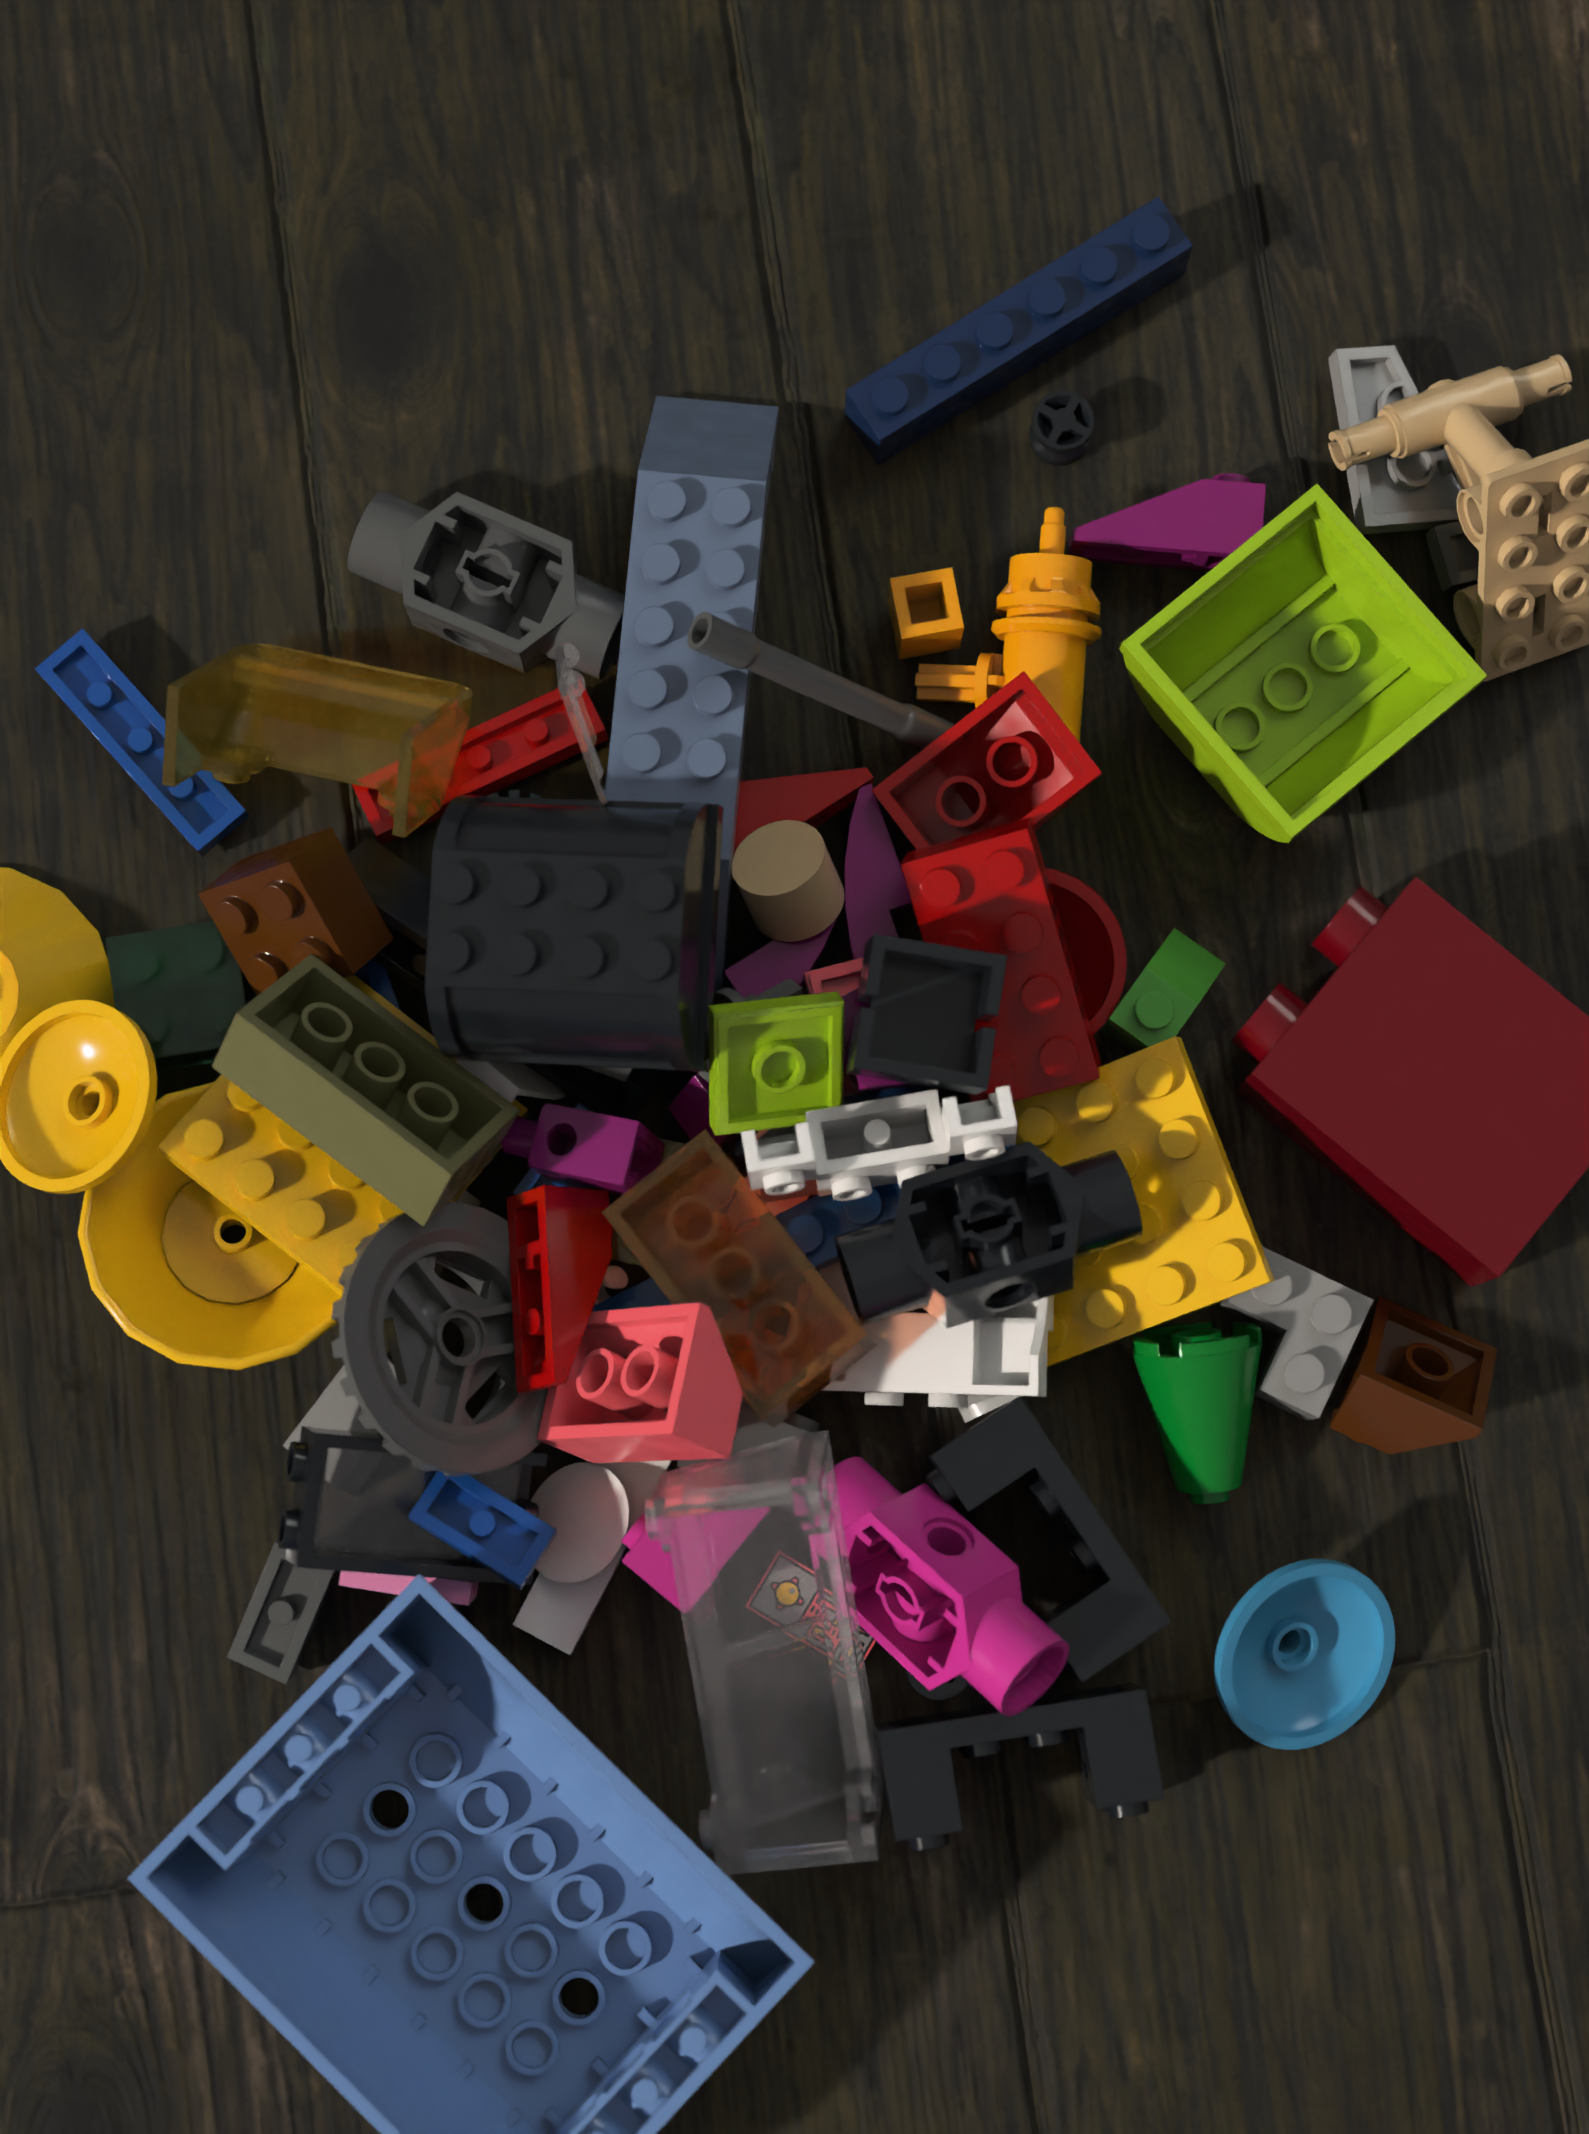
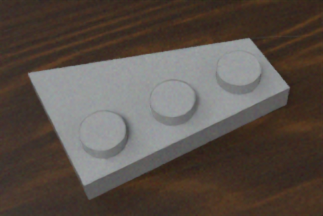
[1328,345,1461,534]

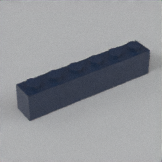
[845,196,1193,465]

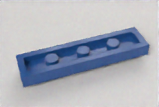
[35,628,250,857]

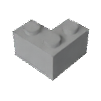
[1217,1246,1373,1421]

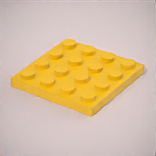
[158,975,528,1296]
[1013,1036,1275,1368]

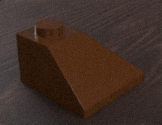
[1329,1296,1497,1455]

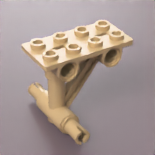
[1328,354,1589,682]

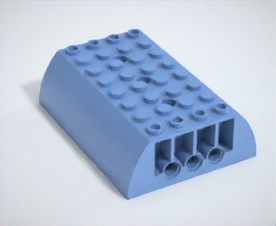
[127,1574,814,2134]

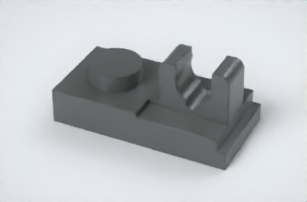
[227,1539,337,1684]

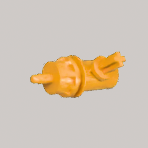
[915,507,1102,743]

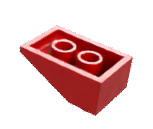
[871,671,1103,850]

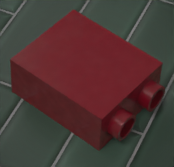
[1231,876,1589,1287]

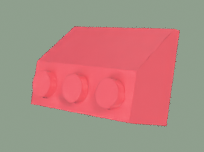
[537,1302,743,1463]

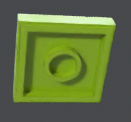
[708,991,844,1136]

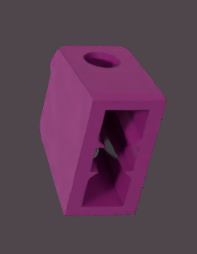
[502,1103,665,1206]

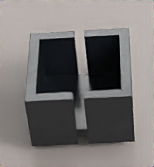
[846,934,1007,1094]

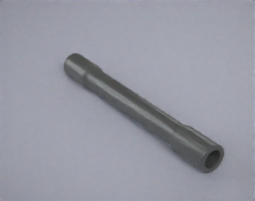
[687,612,954,750]

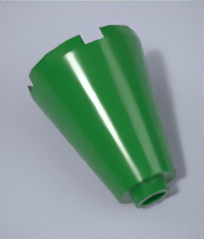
[1130,1322,1262,1504]

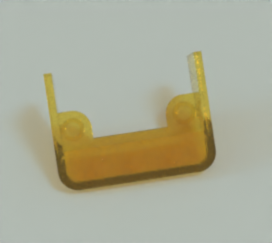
[162,643,473,838]

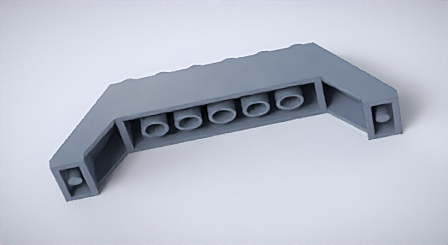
[604,396,779,993]

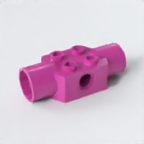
[799,1457,1069,1716]

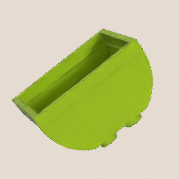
[1119,484,1488,843]

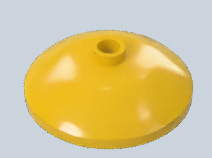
[0,1000,157,1194]

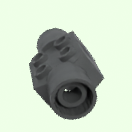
[347,491,625,680]

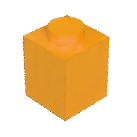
[887,567,964,660]

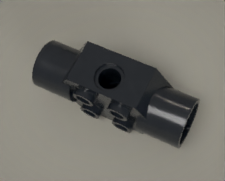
[834,1141,1143,1328]

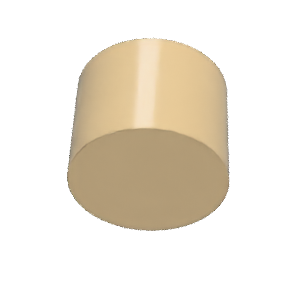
[731,820,845,942]

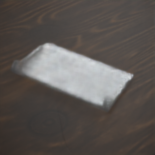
[554,642,607,805]

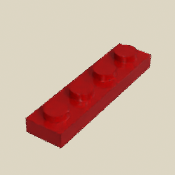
[352,678,609,845]

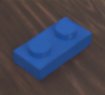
[408,1471,557,1590]

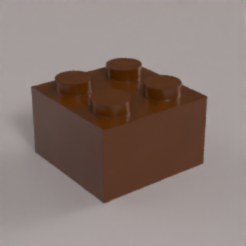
[198,827,394,996]

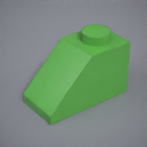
[1101,928,1226,1053]

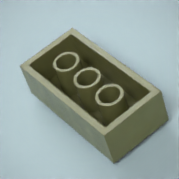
[212,954,520,1227]

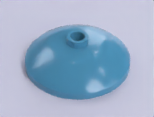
[1214,1559,1395,1750]

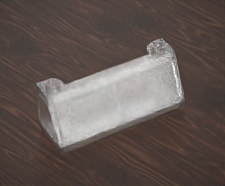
[645,1431,886,1875]

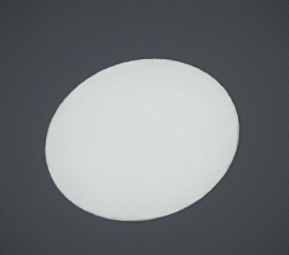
[531,1462,629,1584]

